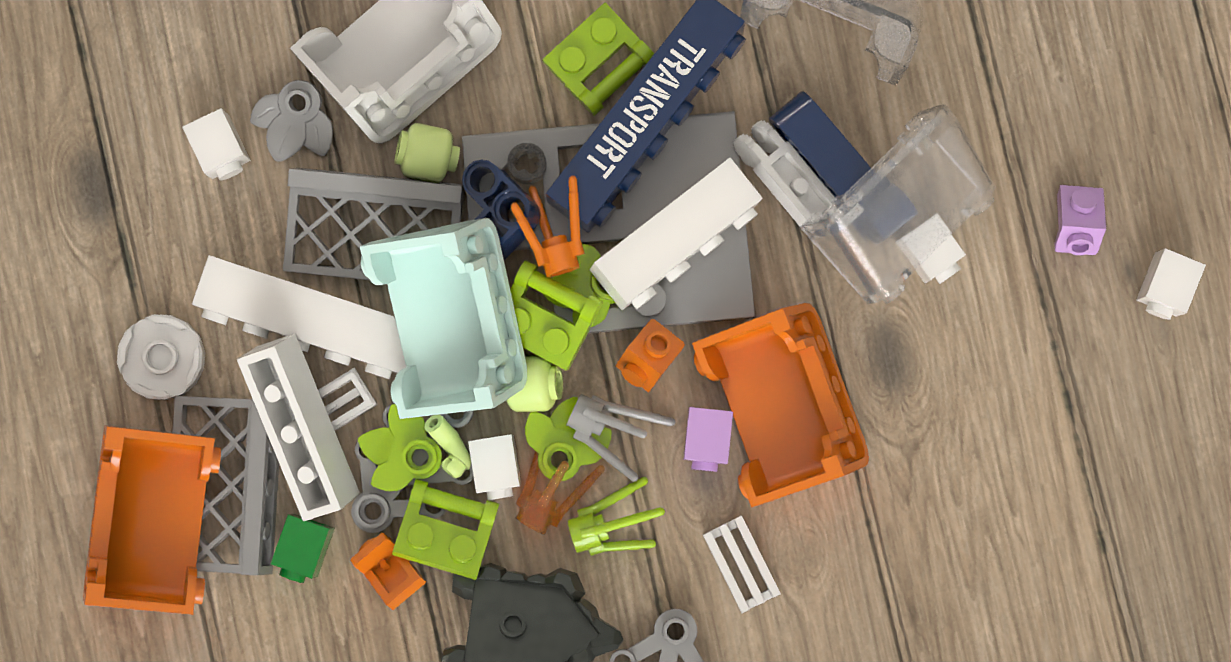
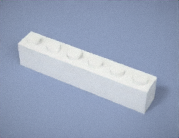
[192,255,406,379]

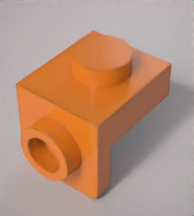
[615,319,685,393]
[350,533,426,610]

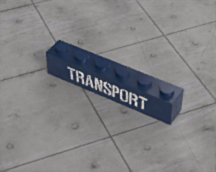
[545,0,746,233]

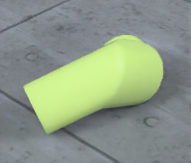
[424,414,471,478]

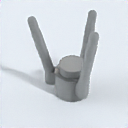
[567,394,676,481]

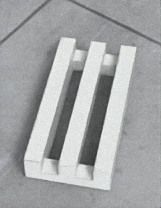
[318,368,378,431]
[703,516,781,613]

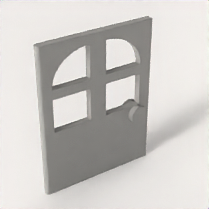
[462,111,755,333]

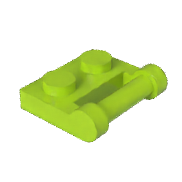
[542,2,654,116]
[510,260,603,371]
[392,479,499,580]

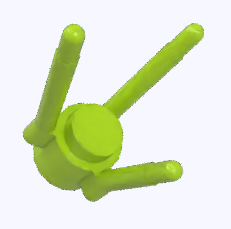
[568,477,665,556]

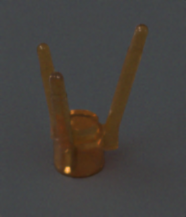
[515,451,605,535]

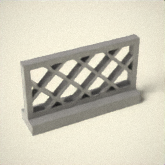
[283,167,465,280]
[173,396,279,576]

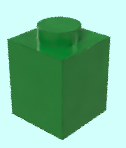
[271,514,335,583]

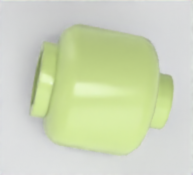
[394,123,460,183]
[506,355,563,412]

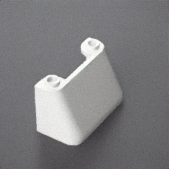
[290,0,502,143]

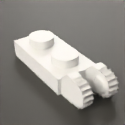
[733,120,842,236]

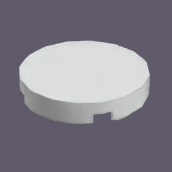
[117,314,205,400]

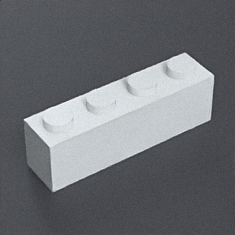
[590,158,763,310]
[237,333,360,521]

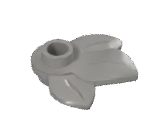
[250,80,333,162]

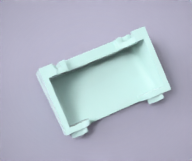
[360,218,527,419]

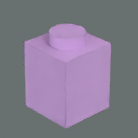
[683,407,733,472]

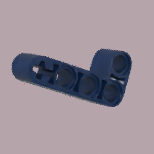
[769,91,916,246]
[462,159,541,260]

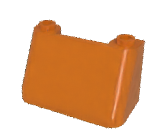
[692,303,869,508]
[83,425,221,615]

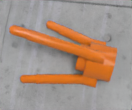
[511,176,585,277]

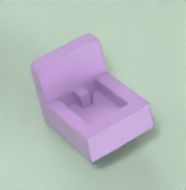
[1054,185,1106,255]

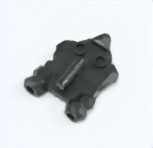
[441,563,624,662]

